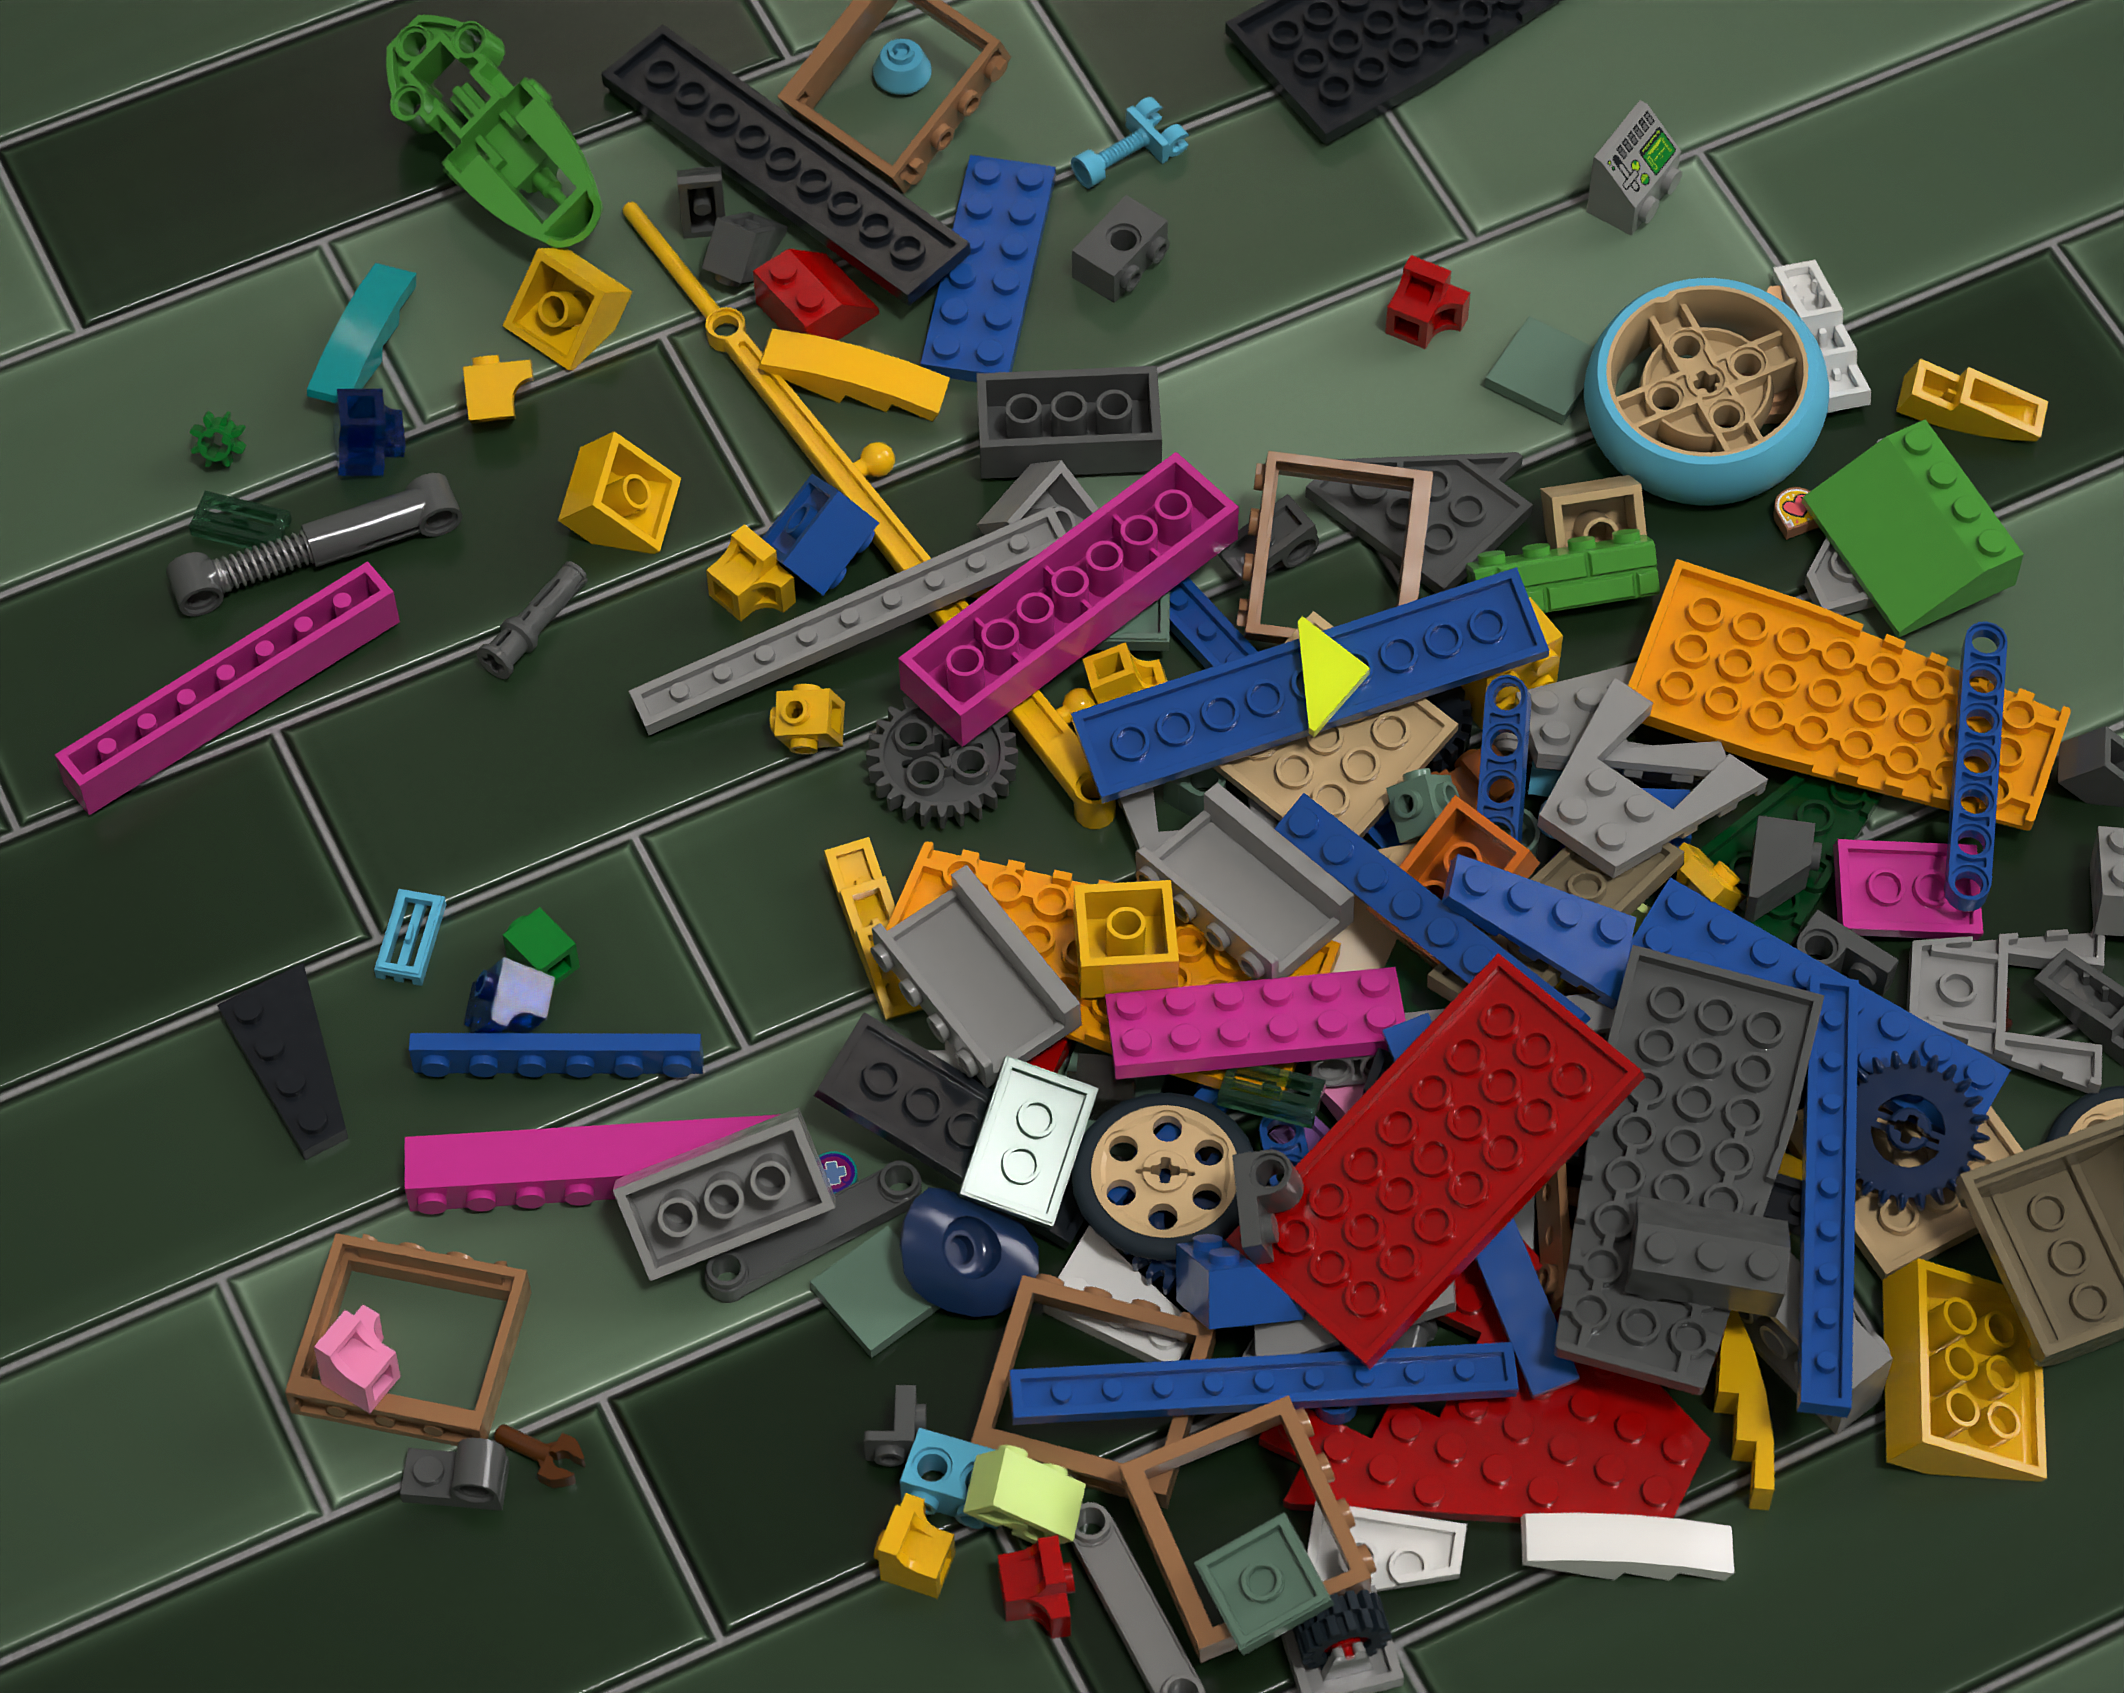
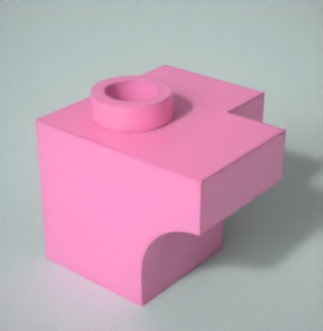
[314,1305,401,1413]

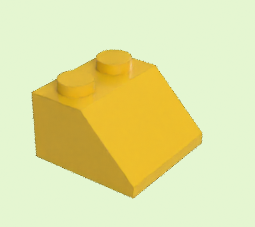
[502,248,633,371]
[558,431,681,554]

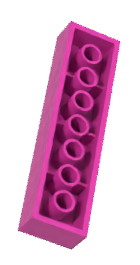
[898,452,1239,747]

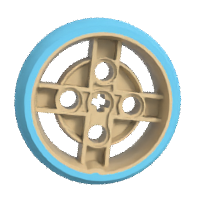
[1584,278,1829,505]

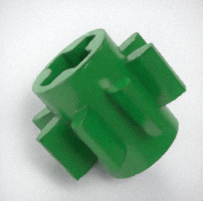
[189,411,247,467]

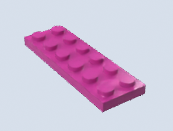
[1105,967,1406,1079]

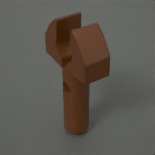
[494,1424,586,1488]

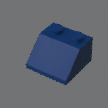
[762,474,879,595]
[1176,1234,1304,1329]

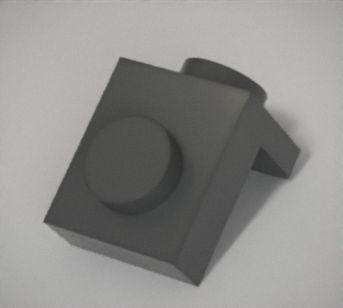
[864,1385,927,1466]

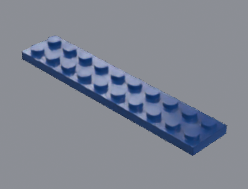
[1071,567,1549,804]

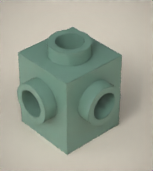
[1386,768,1459,843]

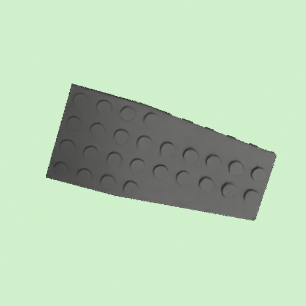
[1553,945,1825,1395]

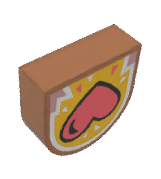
[1773,487,1819,540]

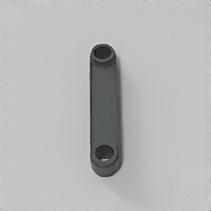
[705,1161,922,1303]

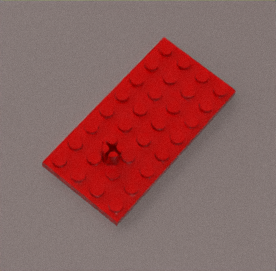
[1226,953,1645,1370]

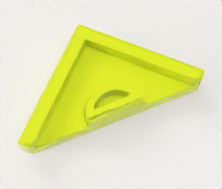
[1298,616,1370,737]

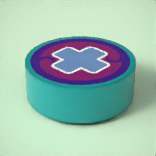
[819,1151,858,1194]

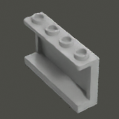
[1135,782,1354,980]
[871,865,1082,1088]

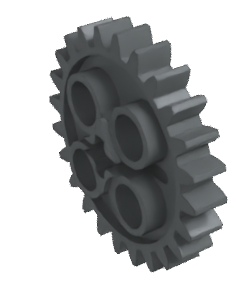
[866,696,1018,828]

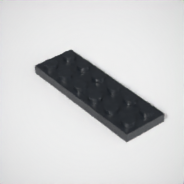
[814,1012,1085,1249]

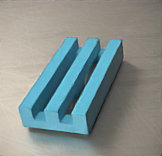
[374,889,446,986]

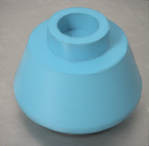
[873,39,932,95]

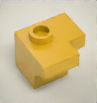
[463,355,534,423]
[706,524,796,622]
[1083,642,1168,704]
[1676,842,1746,912]
[874,1493,955,1599]

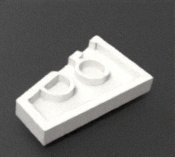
[1043,1225,1192,1362]
[1307,1501,1467,1592]

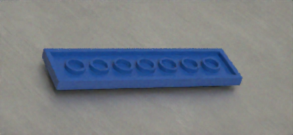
[1628,877,2011,1135]

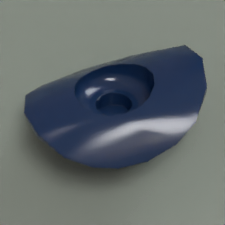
[899,1188,1039,1317]

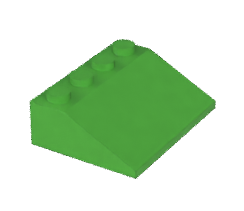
[1802,419,2024,638]

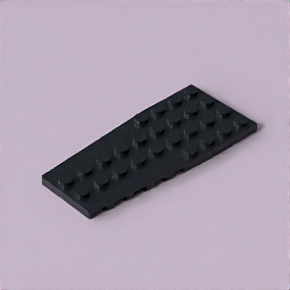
[1225,0,1561,145]

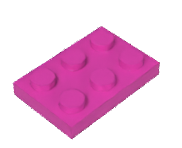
[1833,839,1983,940]

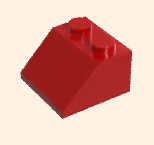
[753,249,879,341]

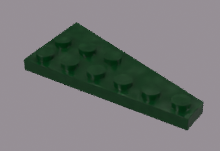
[1700,772,1884,946]

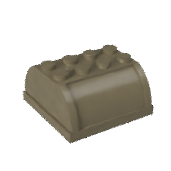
[1955,1114,2124,1367]

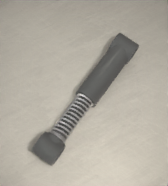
[166,473,462,616]

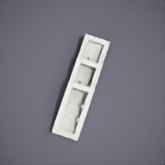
[1773,260,1871,413]
[1521,1513,1734,1581]

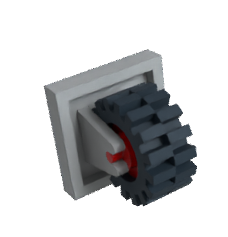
[1281,1585,1404,1693]

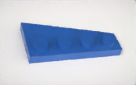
[1442,854,1637,1009]

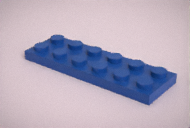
[921,155,1056,382]

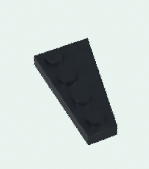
[217,963,349,1160]

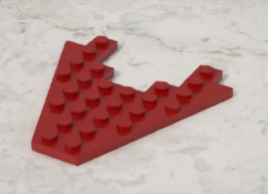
[1259,1240,1711,1523]

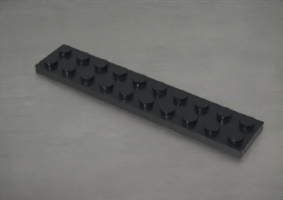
[601,24,971,306]

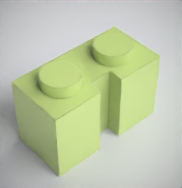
[963,1445,1086,1544]

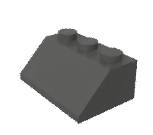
[1624,1196,1791,1318]

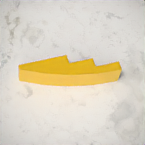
[758,329,950,422]
[823,837,923,1021]
[1714,1310,1775,1511]

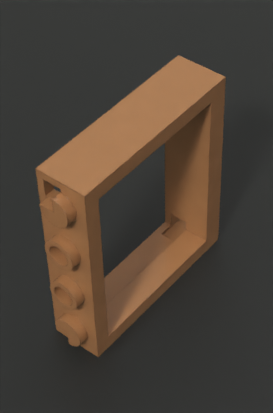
[777,0,1012,194]
[1236,451,1433,644]
[285,1233,532,1446]
[971,1274,1216,1509]
[1119,1395,1377,1663]

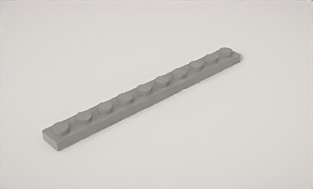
[629,506,1066,735]

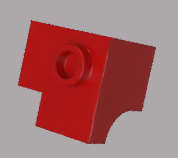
[1385,255,1471,349]
[997,1535,1075,1639]

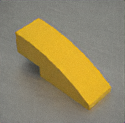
[1896,359,2048,441]

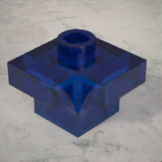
[333,389,406,476]
[464,957,555,1033]

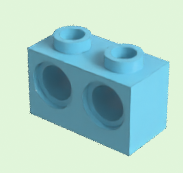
[900,1428,999,1530]

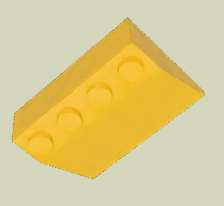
[1883,1258,2047,1482]

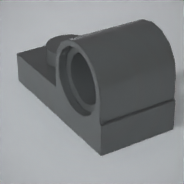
[1218,494,1319,587]
[1795,910,1899,997]
[1232,1150,1304,1265]
[400,1438,510,1511]

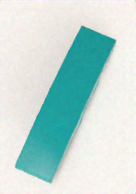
[307,263,416,407]

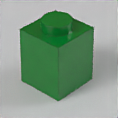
[502,907,580,995]

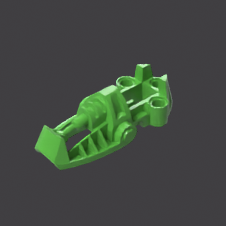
[386,15,604,249]

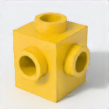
[770,684,845,754]

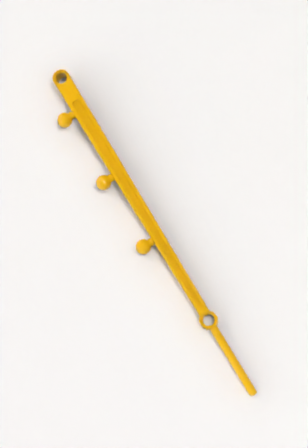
[622,202,1116,829]

